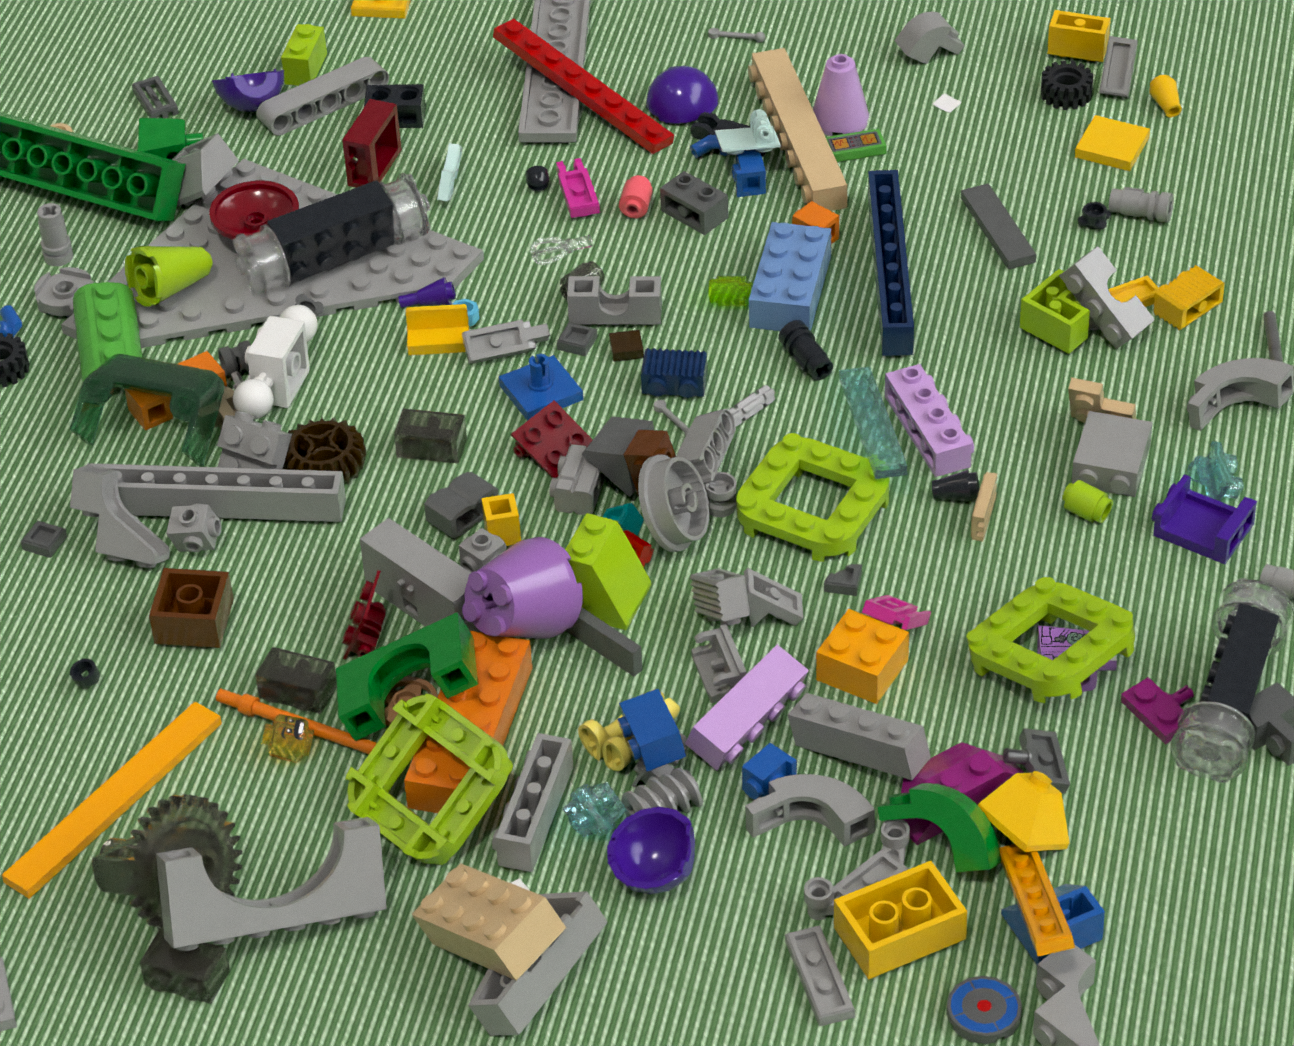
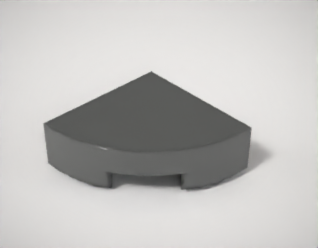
[824,564,862,596]

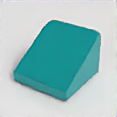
[603,503,644,535]

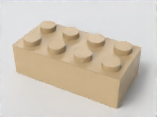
[411,863,566,981]

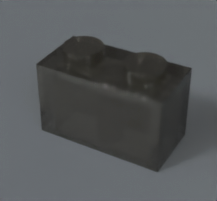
[394,408,467,464]
[255,647,337,714]
[140,929,230,1004]

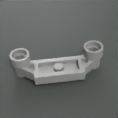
[804,819,910,920]

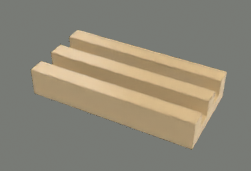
[971,472,997,542]

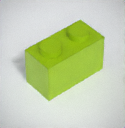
[281,24,327,86]

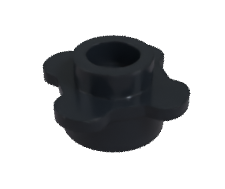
[1078,202,1111,230]

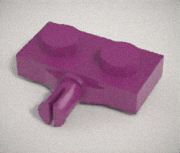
[1121,677,1194,745]

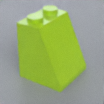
[565,513,651,631]

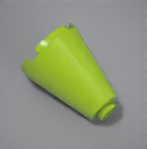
[125,246,213,307]

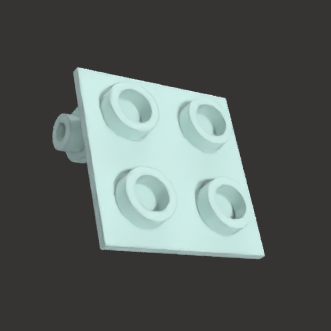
[715,109,781,155]

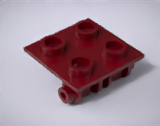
[511,400,593,478]
[341,570,386,660]

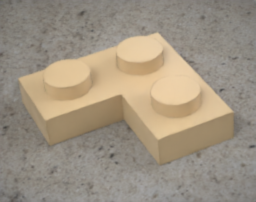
[1068,377,1136,423]

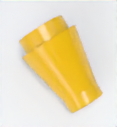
[1149,75,1182,118]

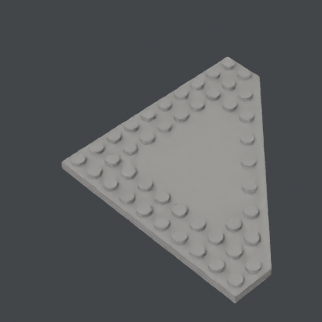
[61,159,484,348]

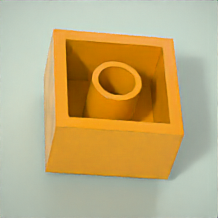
[816,609,909,704]

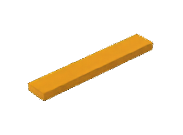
[999,844,1075,956]

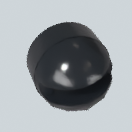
[525,166,549,192]
[70,658,100,689]

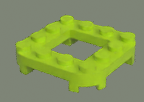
[736,433,890,562]
[966,577,1135,703]
[345,693,513,865]

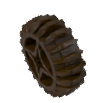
[283,417,366,485]

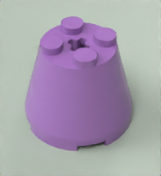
[462,537,583,639]

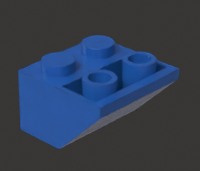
[1001,884,1105,964]

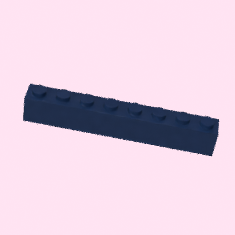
[868,170,914,356]

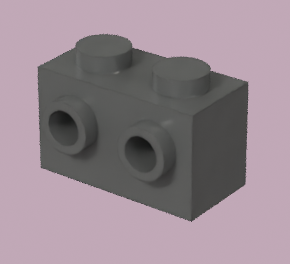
[660,171,729,235]

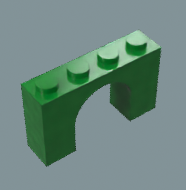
[336,612,478,741]

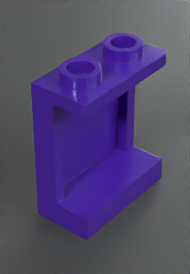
[1151,474,1257,564]

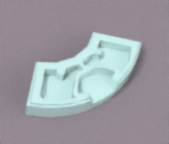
[437,143,463,201]

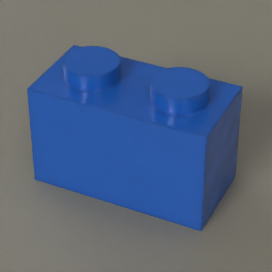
[617,689,686,771]

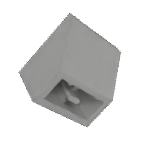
[172,133,239,207]

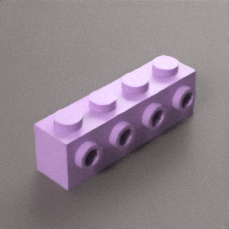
[885,364,974,477]
[685,644,809,770]

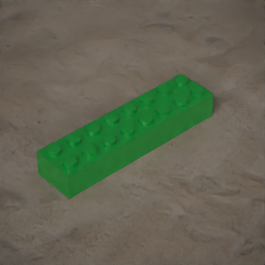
[0,112,186,221]

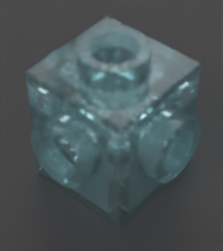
[563,782,627,837]

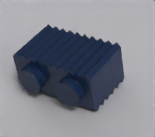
[641,348,708,398]

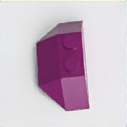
[901,742,1025,845]

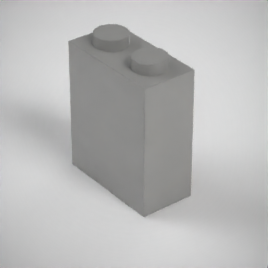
[1072,411,1153,497]

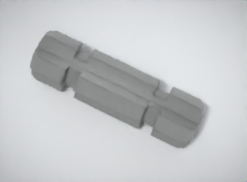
[728,385,775,427]

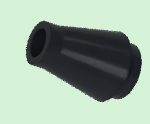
[932,470,980,502]

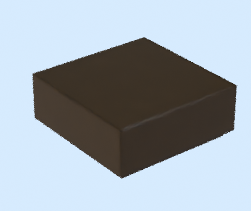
[609,330,644,361]

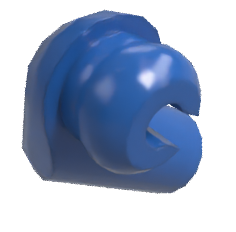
[0,305,22,338]

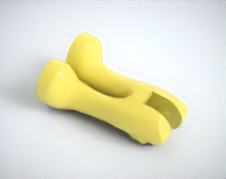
[578,689,680,771]

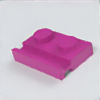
[862,595,931,630]

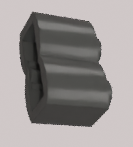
[424,472,499,538]

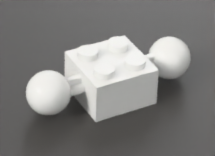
[233,305,317,419]

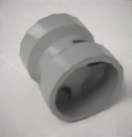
[704,472,736,517]

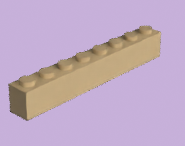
[748,48,847,211]

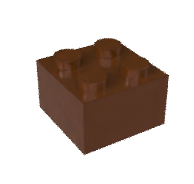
[149,568,234,648]

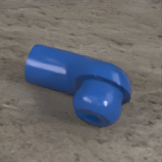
[690,135,729,158]

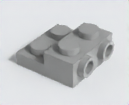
[217,411,292,469]

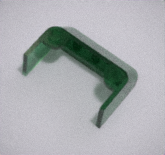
[70,354,224,466]

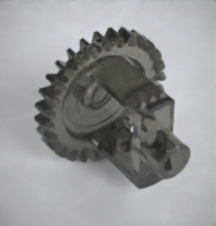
[92,794,243,932]

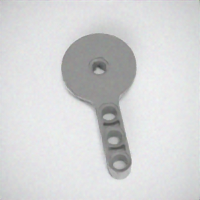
[638,409,736,552]

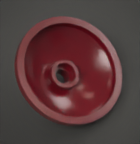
[209,180,299,243]

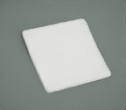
[933,94,961,113]

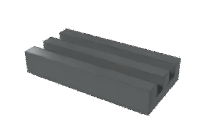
[132,76,179,118]

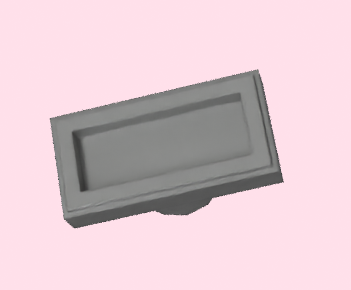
[1099,36,1138,98]

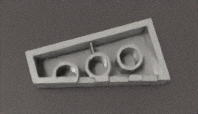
[468,891,608,1036]

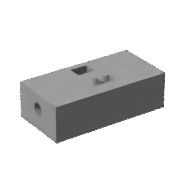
[360,518,481,632]

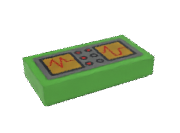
[826,129,887,162]

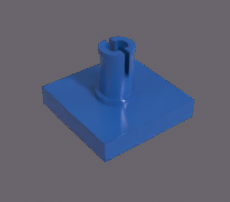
[499,354,584,421]

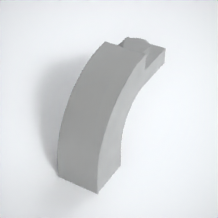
[1187,358,1294,431]
[745,774,875,847]

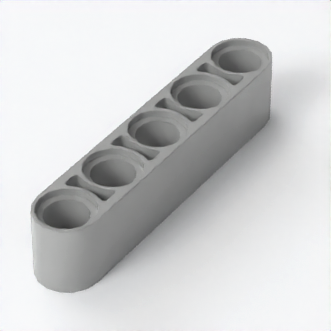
[256,57,389,136]

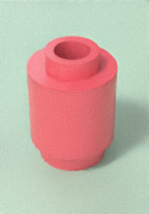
[619,175,653,218]

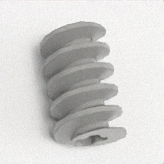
[621,768,703,817]

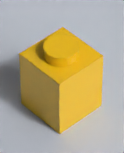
[481,493,521,546]

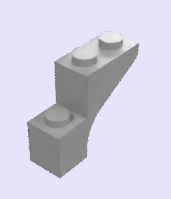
[70,464,170,568]
[1033,944,1099,1046]

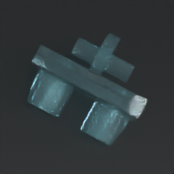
[1187,441,1244,502]

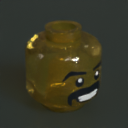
[261,714,314,763]

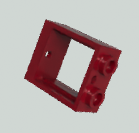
[342,99,402,188]

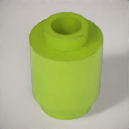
[1062,480,1113,523]

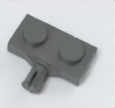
[1003,728,1070,794]

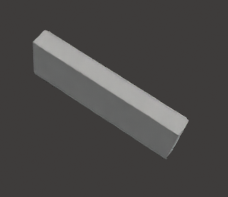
[785,925,855,1027]

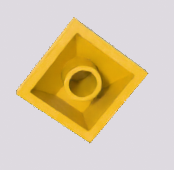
[978,771,1070,852]

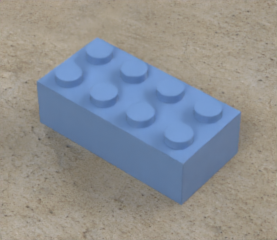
[749,222,831,331]

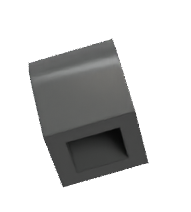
[1246,682,1294,766]

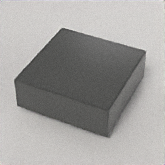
[557,323,597,356]
[21,520,67,558]

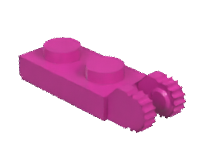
[556,158,600,218]

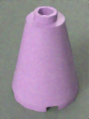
[813,54,869,136]

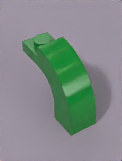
[877,783,1001,872]

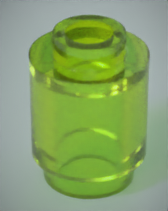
[708,276,753,306]

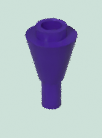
[398,277,456,308]

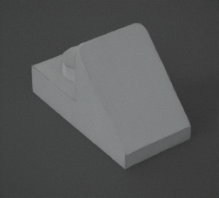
[744,568,803,627]

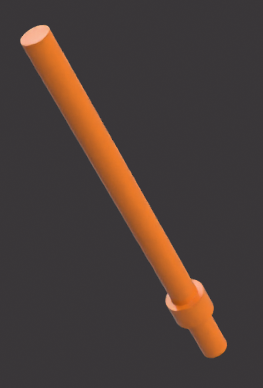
[216,688,377,754]

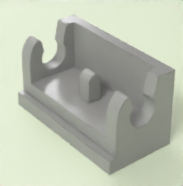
[691,624,747,703]

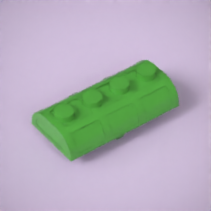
[73,282,145,388]

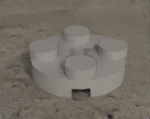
[34,267,94,318]

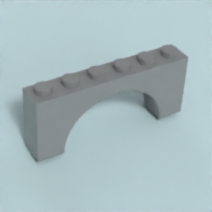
[156,817,387,951]

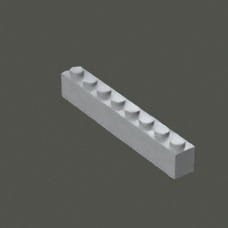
[87,463,346,522]

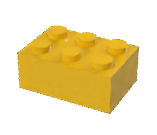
[834,860,967,980]

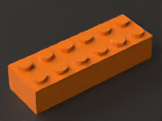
[404,630,532,813]

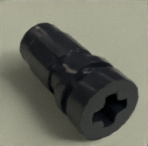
[778,320,833,380]

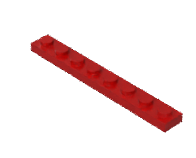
[493,19,674,154]

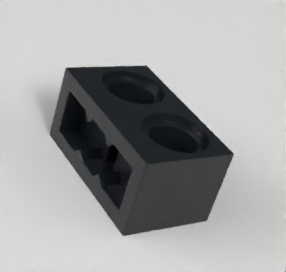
[364,84,426,128]

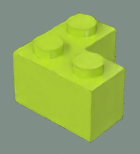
[1020,269,1090,354]

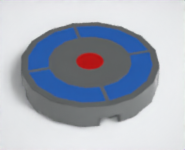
[946,976,1022,1044]

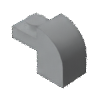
[894,11,965,64]

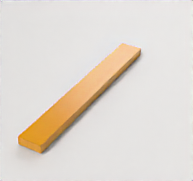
[2,702,222,899]

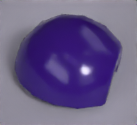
[646,66,719,123]
[211,69,284,112]
[607,807,695,895]

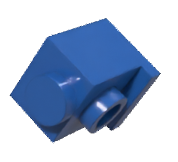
[732,150,766,197]
[742,743,797,800]

